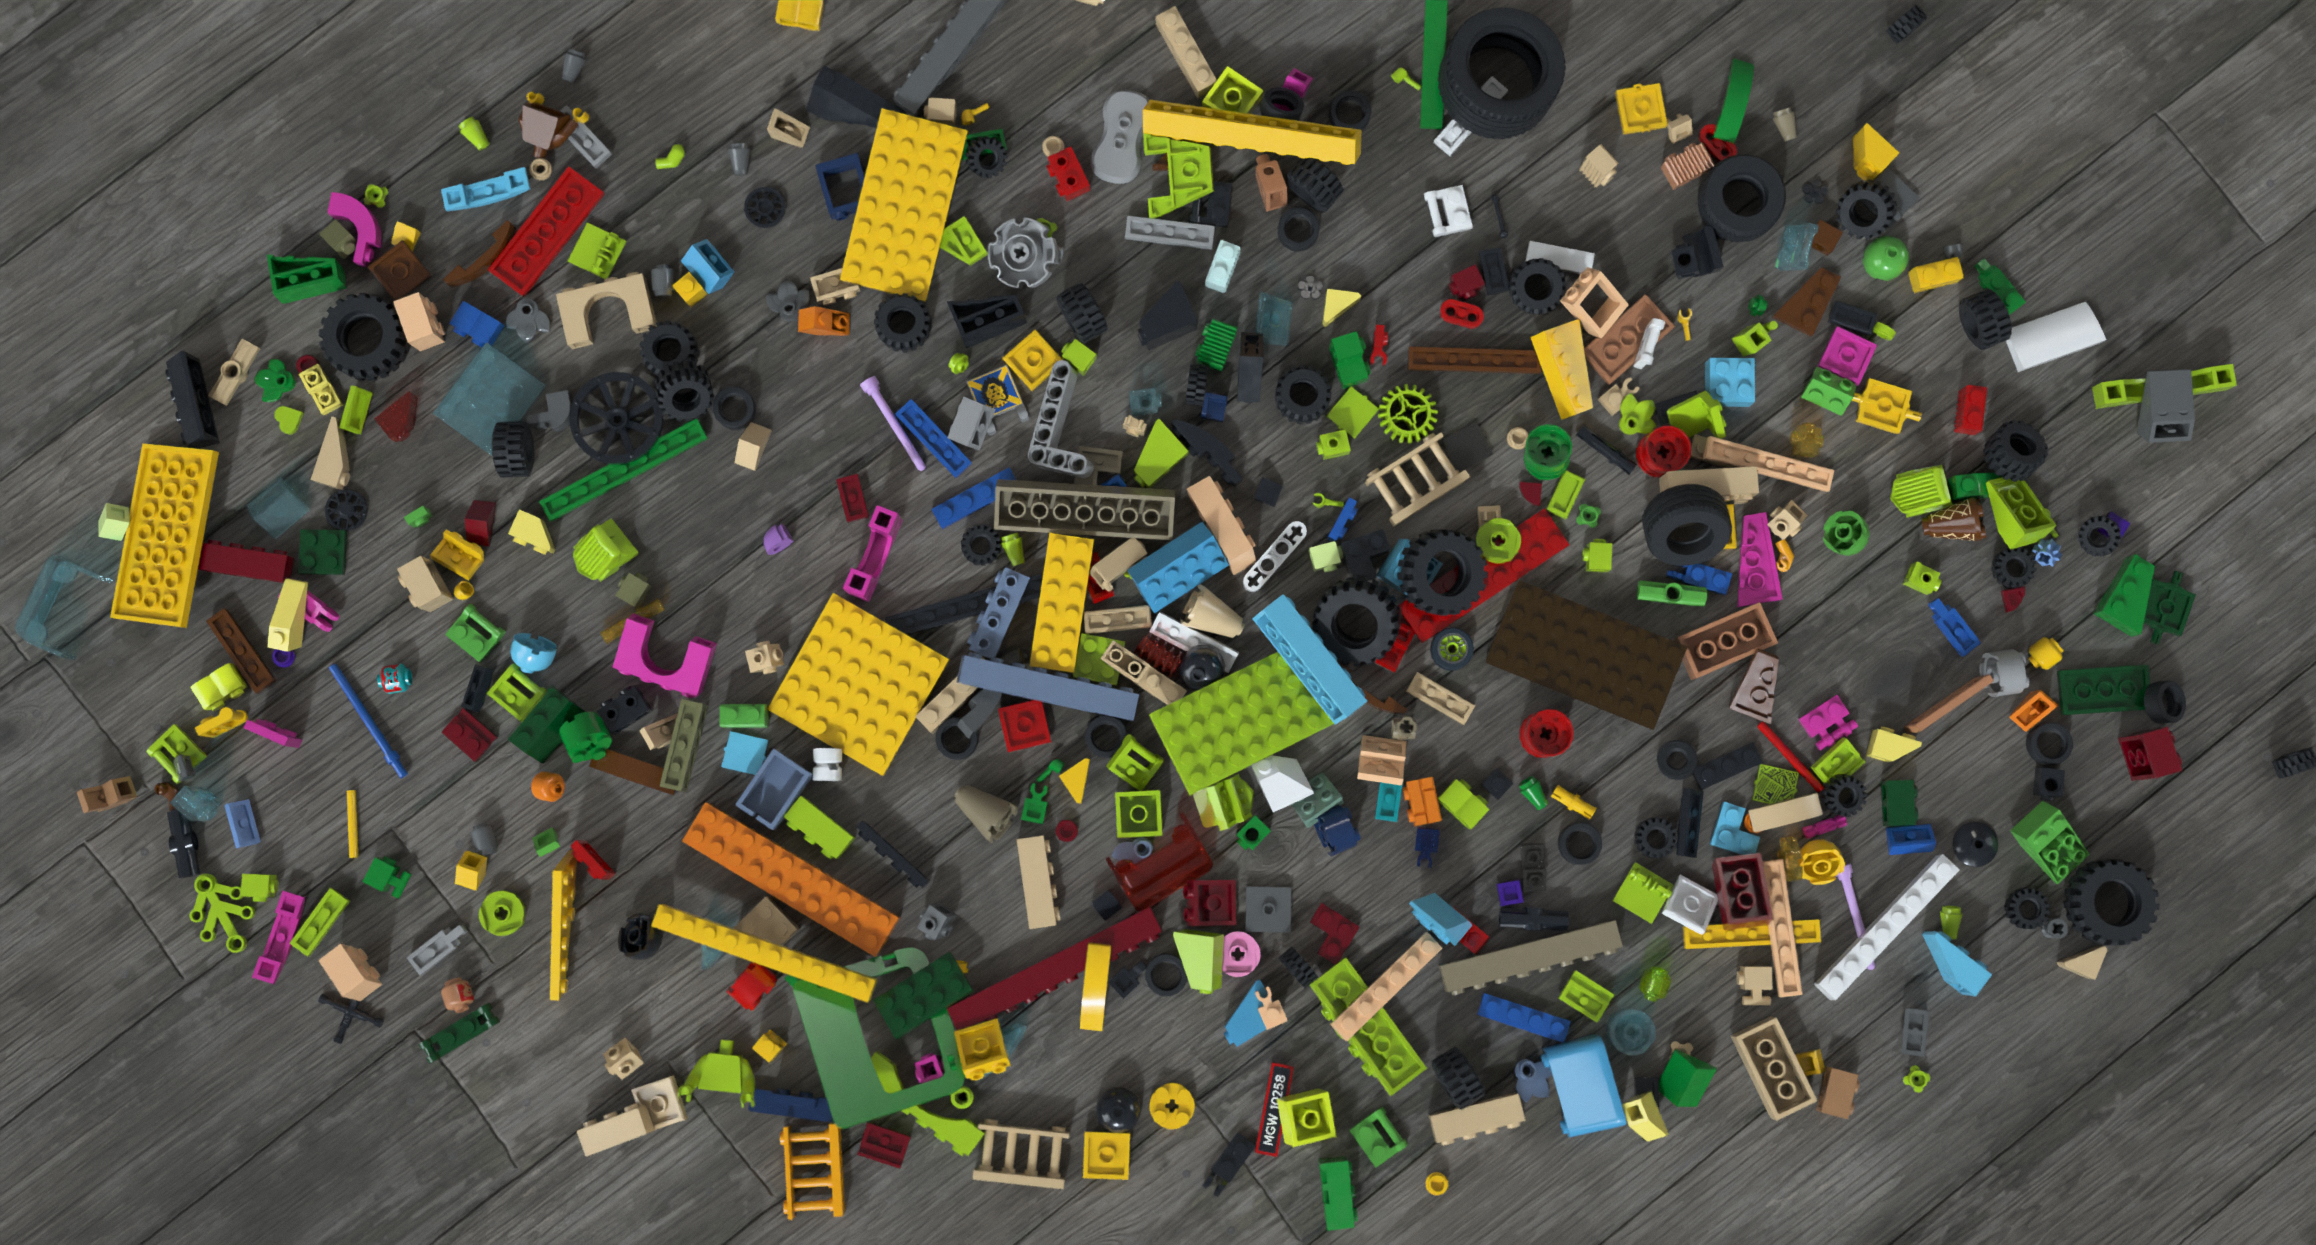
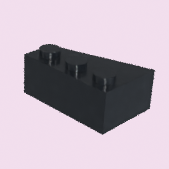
[947,295,1027,349]

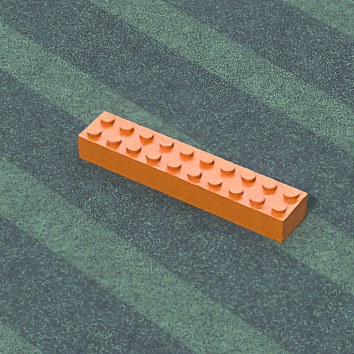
[682,802,901,957]

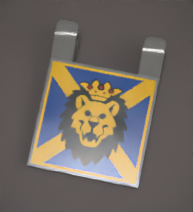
[966,365,1029,436]

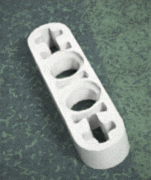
[1243,521,1307,592]

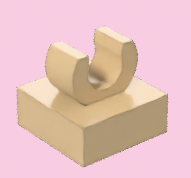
[1667,114,1693,144]
[1477,505,1501,528]

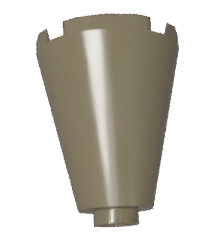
[954,785,1018,843]

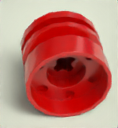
[1636,426,1691,477]
[1519,709,1574,758]

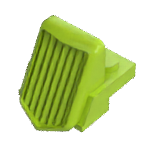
[1890,465,1952,518]
[573,518,638,582]
[1193,774,1254,831]

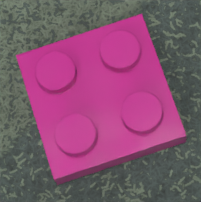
[1817,326,1877,386]
[244,718,302,748]

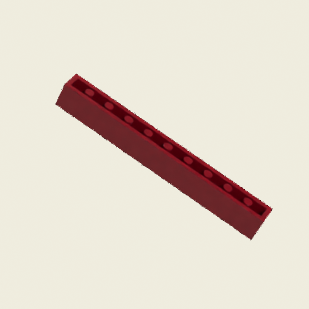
[947,907,1162,1030]

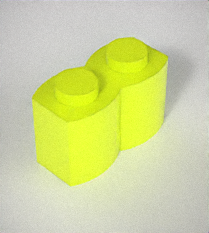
[191,663,248,711]

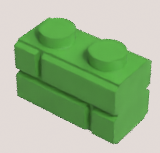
[720,704,769,728]

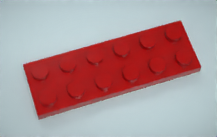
[488,166,605,297]

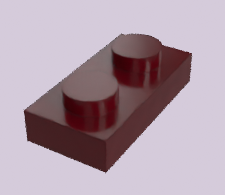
[836,474,869,523]

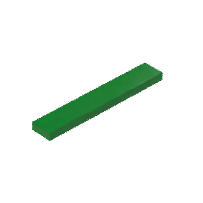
[1420,0,1447,129]

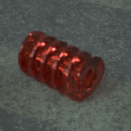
[1133,632,1182,678]

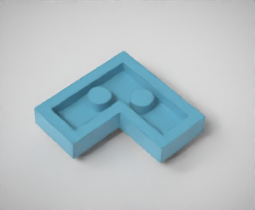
[1709,802,1760,855]

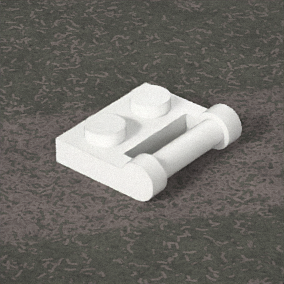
[1424,185,1472,237]
[1633,318,1665,369]

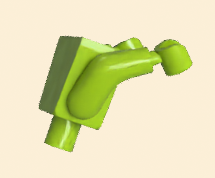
[677,1039,755,1108]

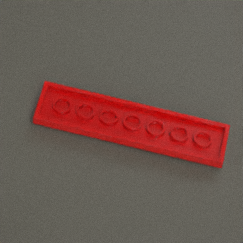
[1398,508,1569,643]

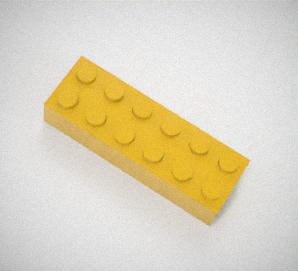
[1029,533,1094,673]

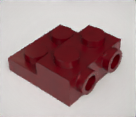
[1183,880,1236,926]

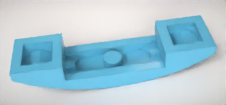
[441,167,530,211]

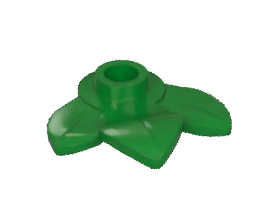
[254,359,296,402]

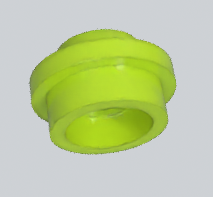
[949,353,969,374]

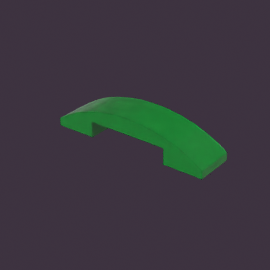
[1713,58,1754,144]

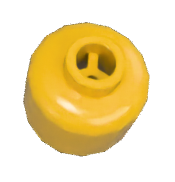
[2028,637,2063,670]

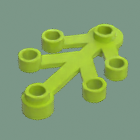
[189,874,256,953]

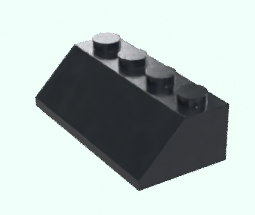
[165,351,220,449]

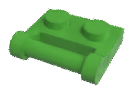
[445,604,506,663]
[1349,1106,1409,1167]

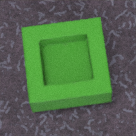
[404,506,433,528]
[533,827,560,857]

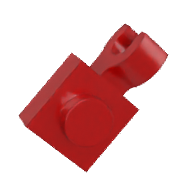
[1370,325,1388,366]

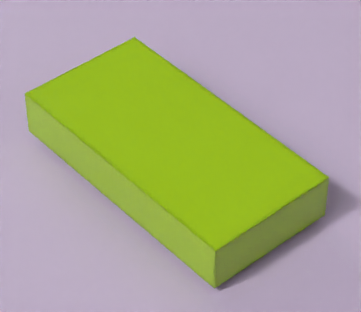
[339,386,373,435]
[1546,470,1585,520]

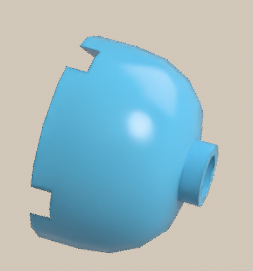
[510,633,557,673]

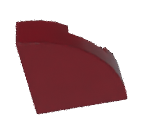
[1519,482,1542,506]
[2001,586,2025,613]

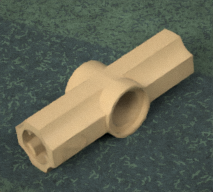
[208,339,260,406]

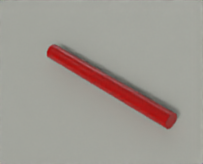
[1757,721,1824,793]

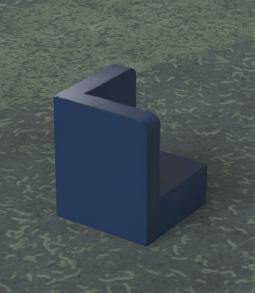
[1201,392,1227,422]

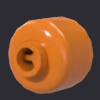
[531,771,565,802]

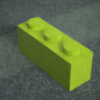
[784,796,855,859]

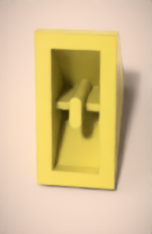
[1322,289,1361,327]

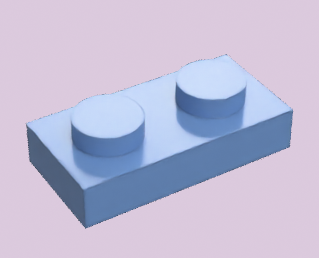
[224,799,261,848]

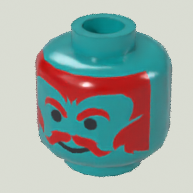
[377,663,413,694]

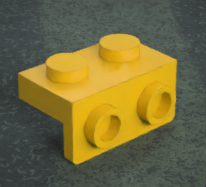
[431,529,484,581]

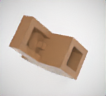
[77,776,137,813]

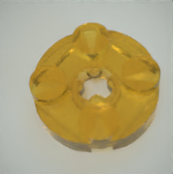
[1777,836,1803,882]

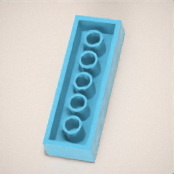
[1252,594,1367,724]

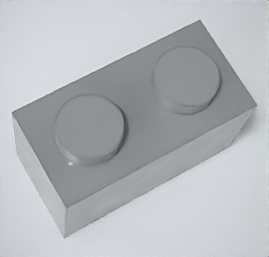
[948,397,996,451]

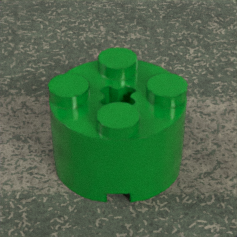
[559,712,612,763]

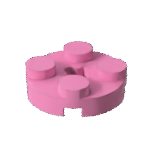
[1222,931,1260,977]

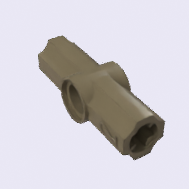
[1391,717,1417,740]

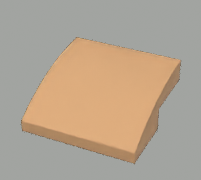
[1357,735,1407,785]

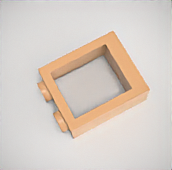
[1560,267,1629,338]

